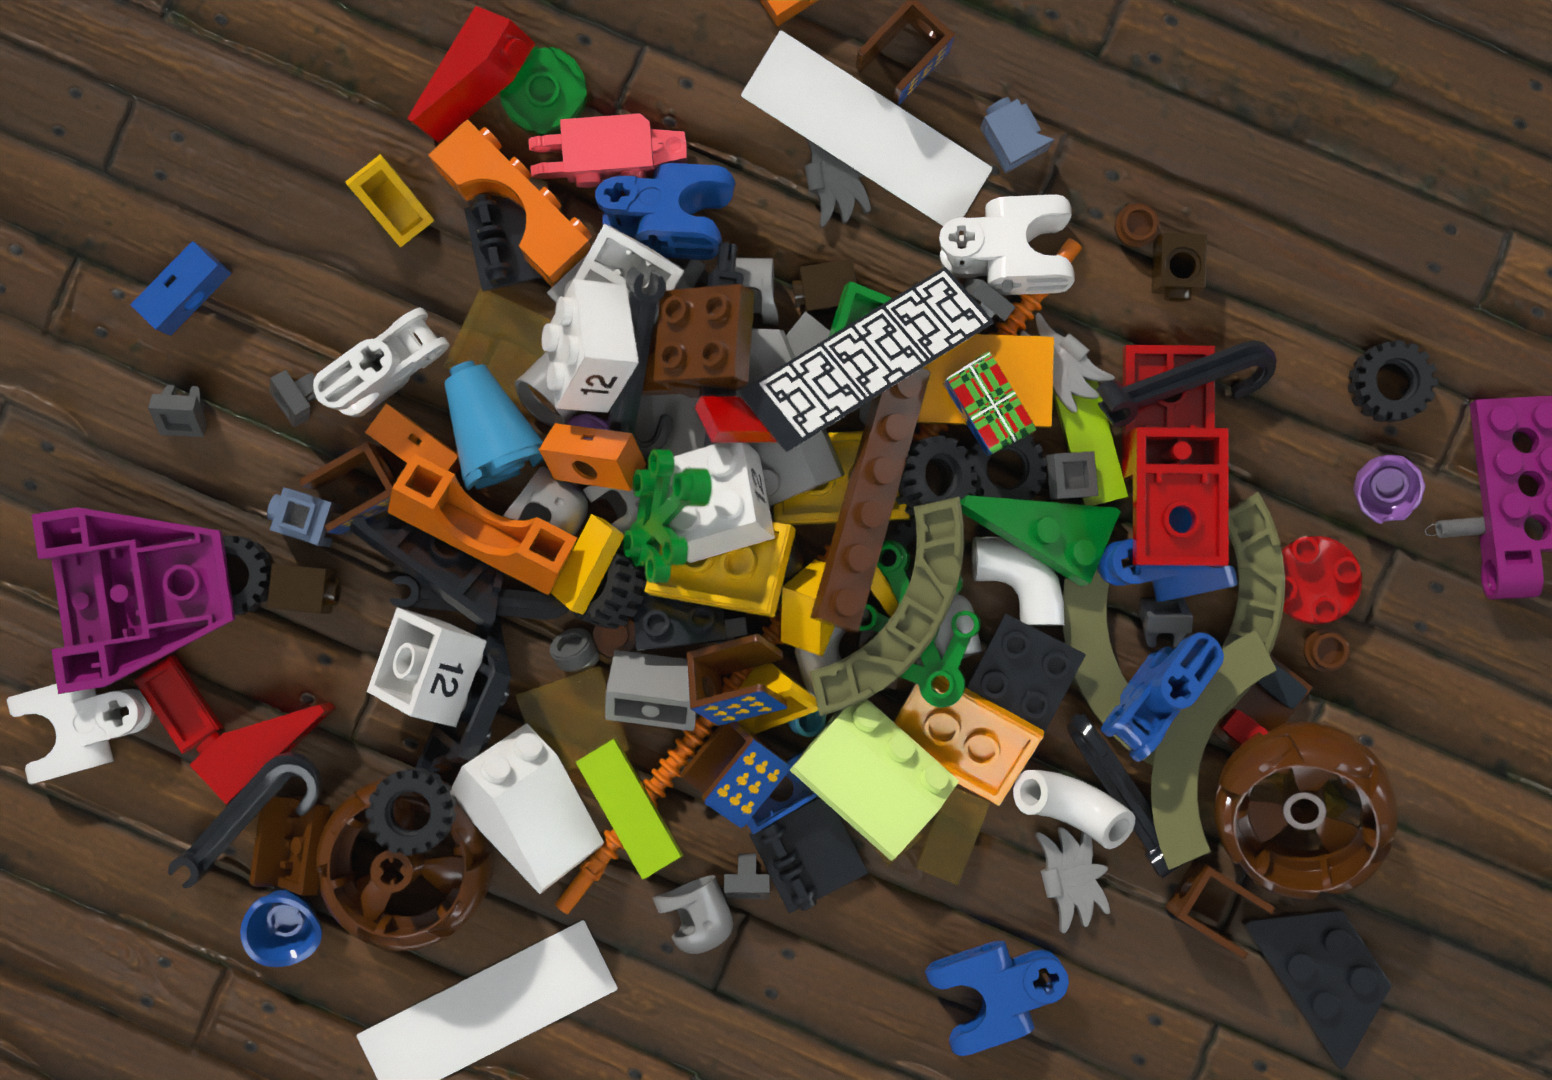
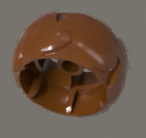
[1215,721,1398,900]
[316,777,494,951]

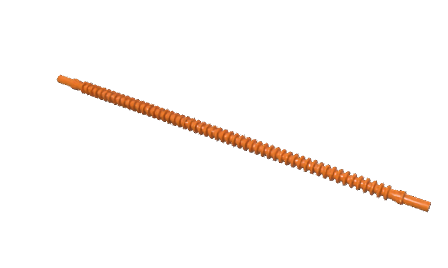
[555,238,1082,914]

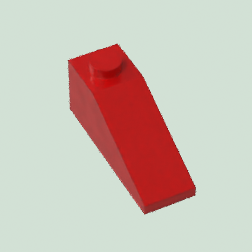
[407,6,536,142]
[189,702,336,804]

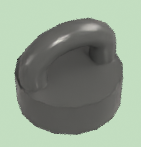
[549,628,600,673]

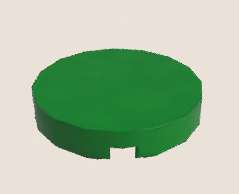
[500,46,588,136]

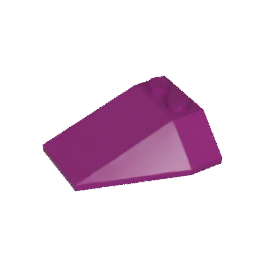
[31,507,235,694]

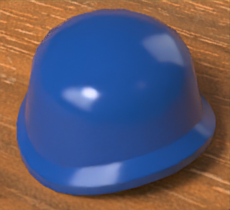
[240,889,323,967]

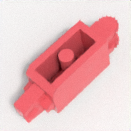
[528,113,687,188]

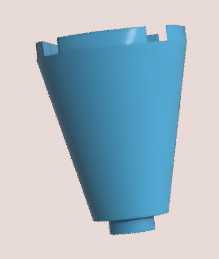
[444,360,544,490]

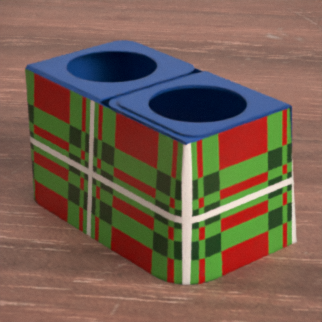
[943,351,1036,456]

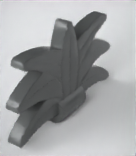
[804,137,871,228]

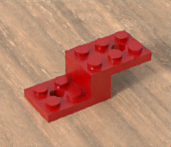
[1122,345,1229,566]

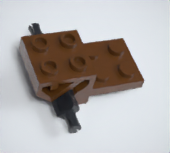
[641,243,755,447]

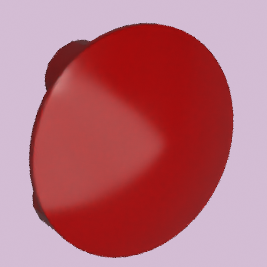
[1282,536,1362,625]

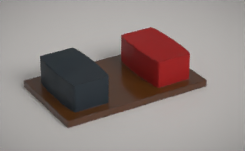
[1212,655,1313,750]

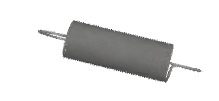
[1425,517,1486,538]

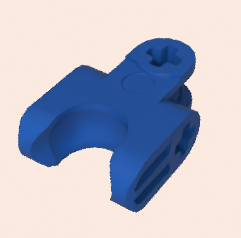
[595,163,736,260]
[1097,507,1238,602]
[1101,633,1224,762]
[925,941,1069,1056]

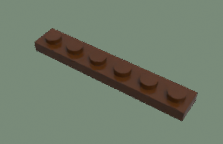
[810,368,931,632]

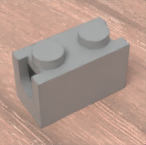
[605,650,697,731]

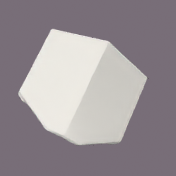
[575,224,684,324]

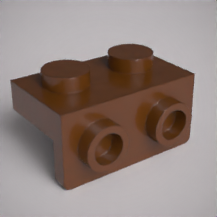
[249,796,330,896]

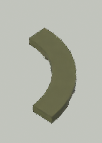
[1221,492,1285,718]
[810,497,964,716]
[1061,569,1157,766]
[1151,629,1277,870]

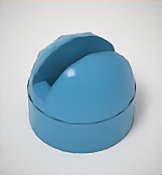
[787,711,826,737]

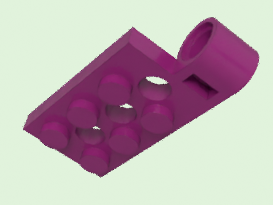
[1469,396,1552,600]

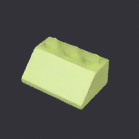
[790,699,959,861]

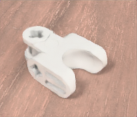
[939,195,1075,295]
[313,307,450,417]
[7,684,155,784]

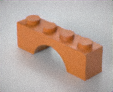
[428,119,592,287]
[387,453,577,596]

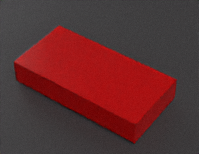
[695,396,777,443]
[133,655,224,754]

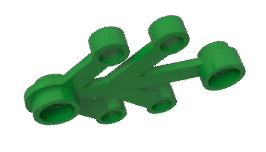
[623,449,712,583]
[859,540,981,708]

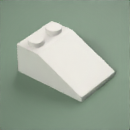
[450,723,604,894]

